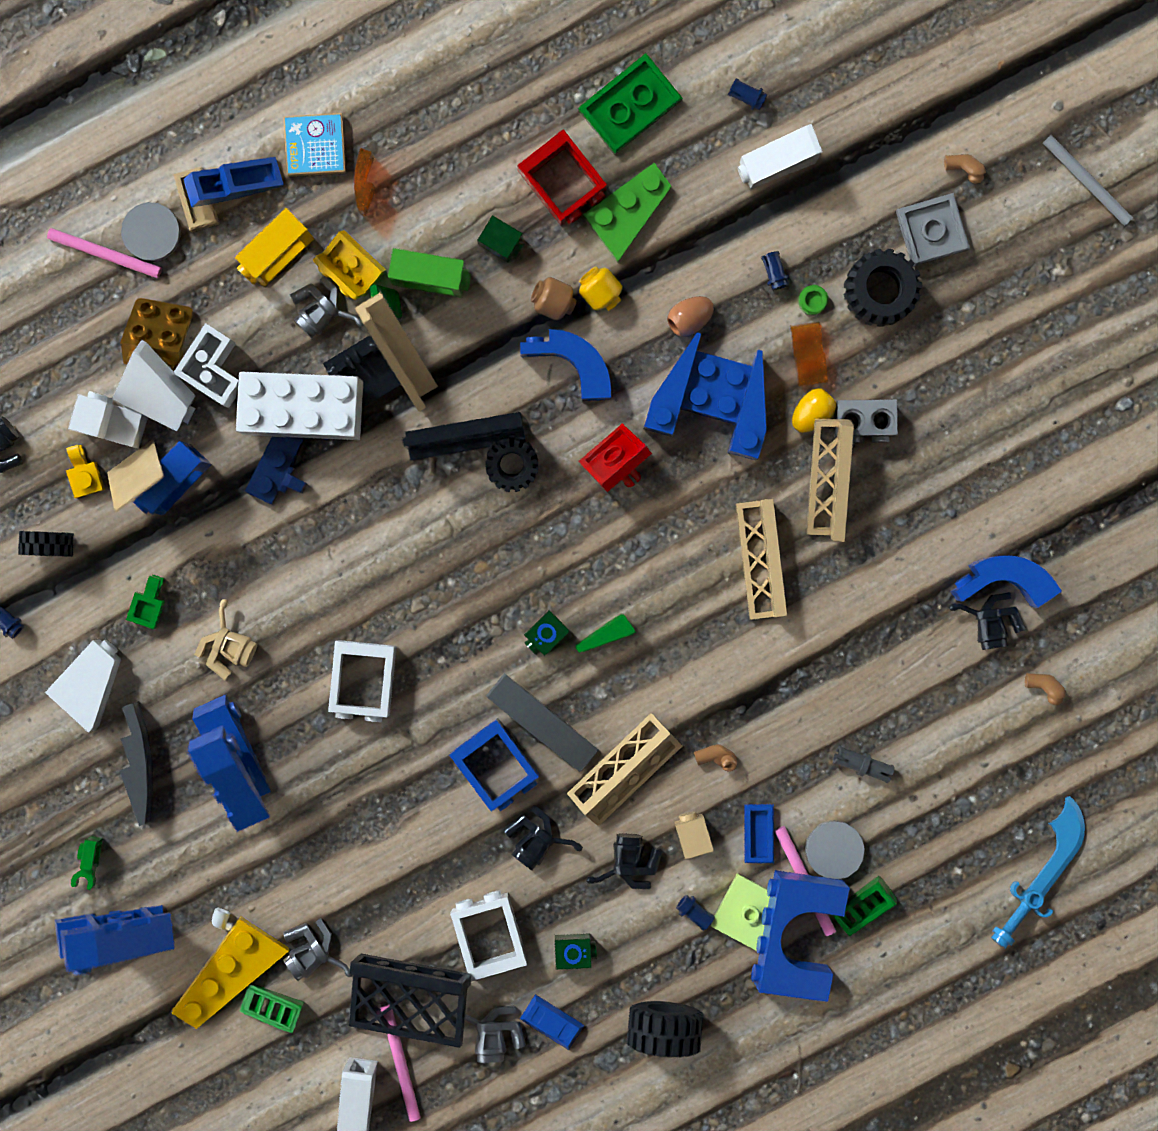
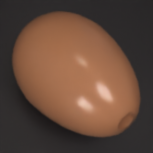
[667,296,714,337]

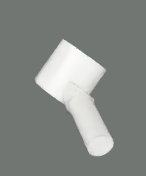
[211,908,234,931]

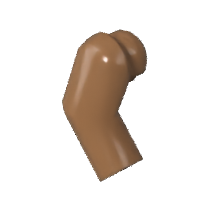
[944,154,986,183]
[1025,673,1066,705]

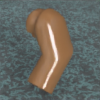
[694,744,737,772]

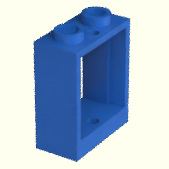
[134,441,212,515]
[449,718,539,812]

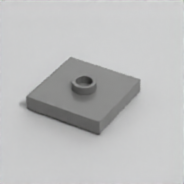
[896,193,970,267]

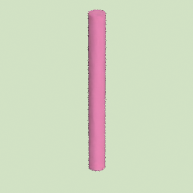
[47,228,162,279]
[775,826,836,936]
[380,1005,421,1122]

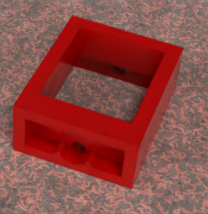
[517,129,607,226]

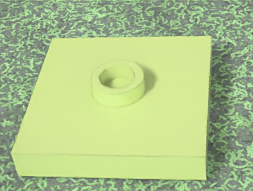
[710,873,770,951]

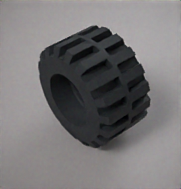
[843,249,922,327]
[627,1001,704,1058]

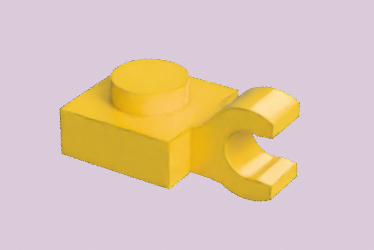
[66,445,105,498]

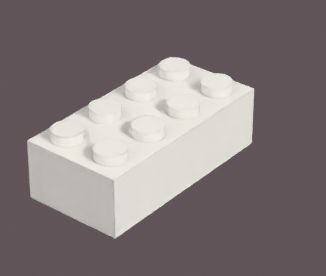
[236,372,363,440]

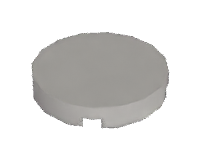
[121,202,181,262]
[805,820,865,879]

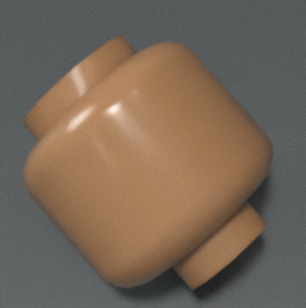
[531,277,576,320]

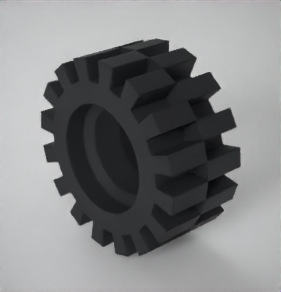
[486,436,539,492]
[18,531,74,557]

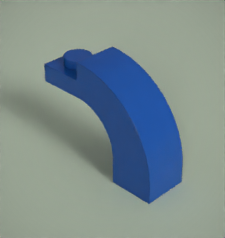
[520,329,611,401]
[950,556,1062,608]

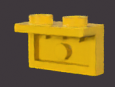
[313,230,386,300]

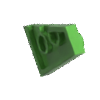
[583,163,671,263]

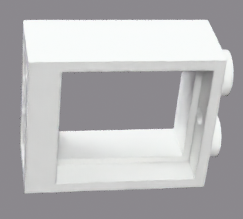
[328,640,397,722]
[450,890,528,981]

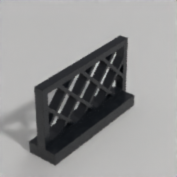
[402,412,526,461]
[349,953,472,1048]

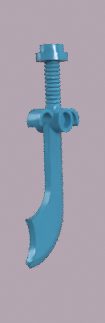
[991,796,1085,949]

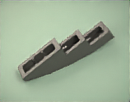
[486,673,598,772]
[119,701,154,826]

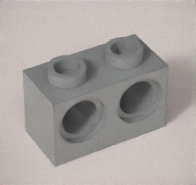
[834,400,898,443]

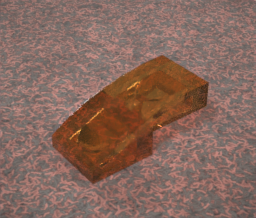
[354,148,376,216]
[790,322,828,386]

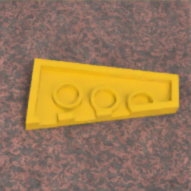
[172,916,289,1029]

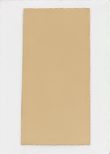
[107,439,164,512]

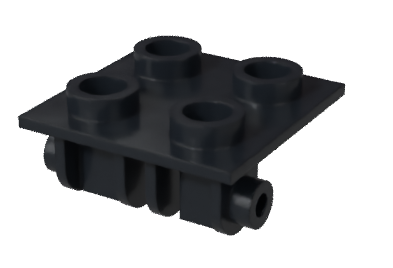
[323,335,401,408]

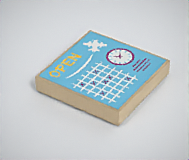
[283,113,346,177]

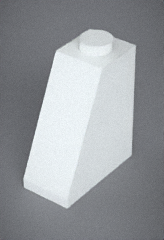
[737,124,822,189]
[112,340,196,431]
[45,639,121,732]
[337,1057,378,1131]

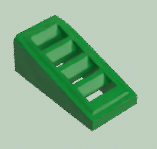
[369,285,402,320]
[575,613,636,653]
[833,875,897,937]
[239,983,305,1034]

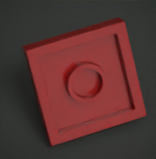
[578,423,652,492]

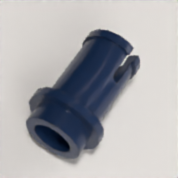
[728,78,768,110]
[761,251,790,291]
[0,606,24,639]
[676,895,715,931]

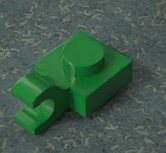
[126,574,165,629]
[71,836,103,890]

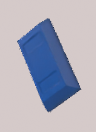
[744,804,774,863]
[520,994,585,1050]

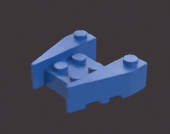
[643,332,766,460]
[188,694,271,832]
[54,905,175,975]

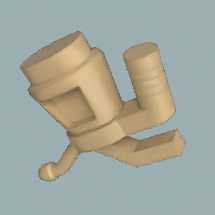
[194,599,258,681]

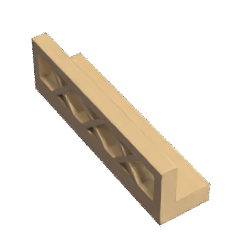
[355,292,438,412]
[806,418,854,542]
[736,499,787,620]
[567,713,682,826]

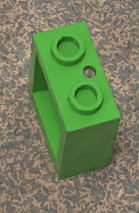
[388,248,471,298]

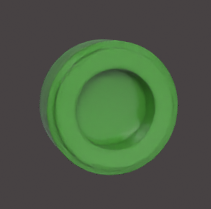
[798,285,828,315]

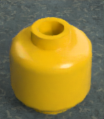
[579,266,622,311]

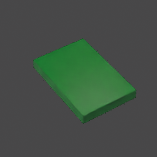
[578,53,683,155]

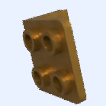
[120,298,193,372]

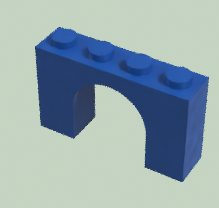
[751,870,850,1002]

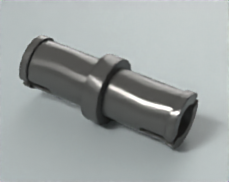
[833,746,895,783]

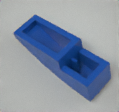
[183,157,284,208]

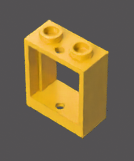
[234,208,314,287]

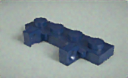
[245,436,329,505]

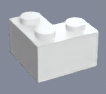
[173,323,239,408]
[68,391,148,449]

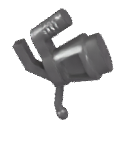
[289,276,364,339]
[283,918,353,981]
[454,1006,526,1063]

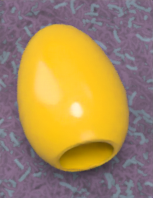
[792,388,837,433]

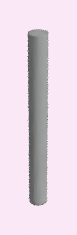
[1043,135,1133,226]

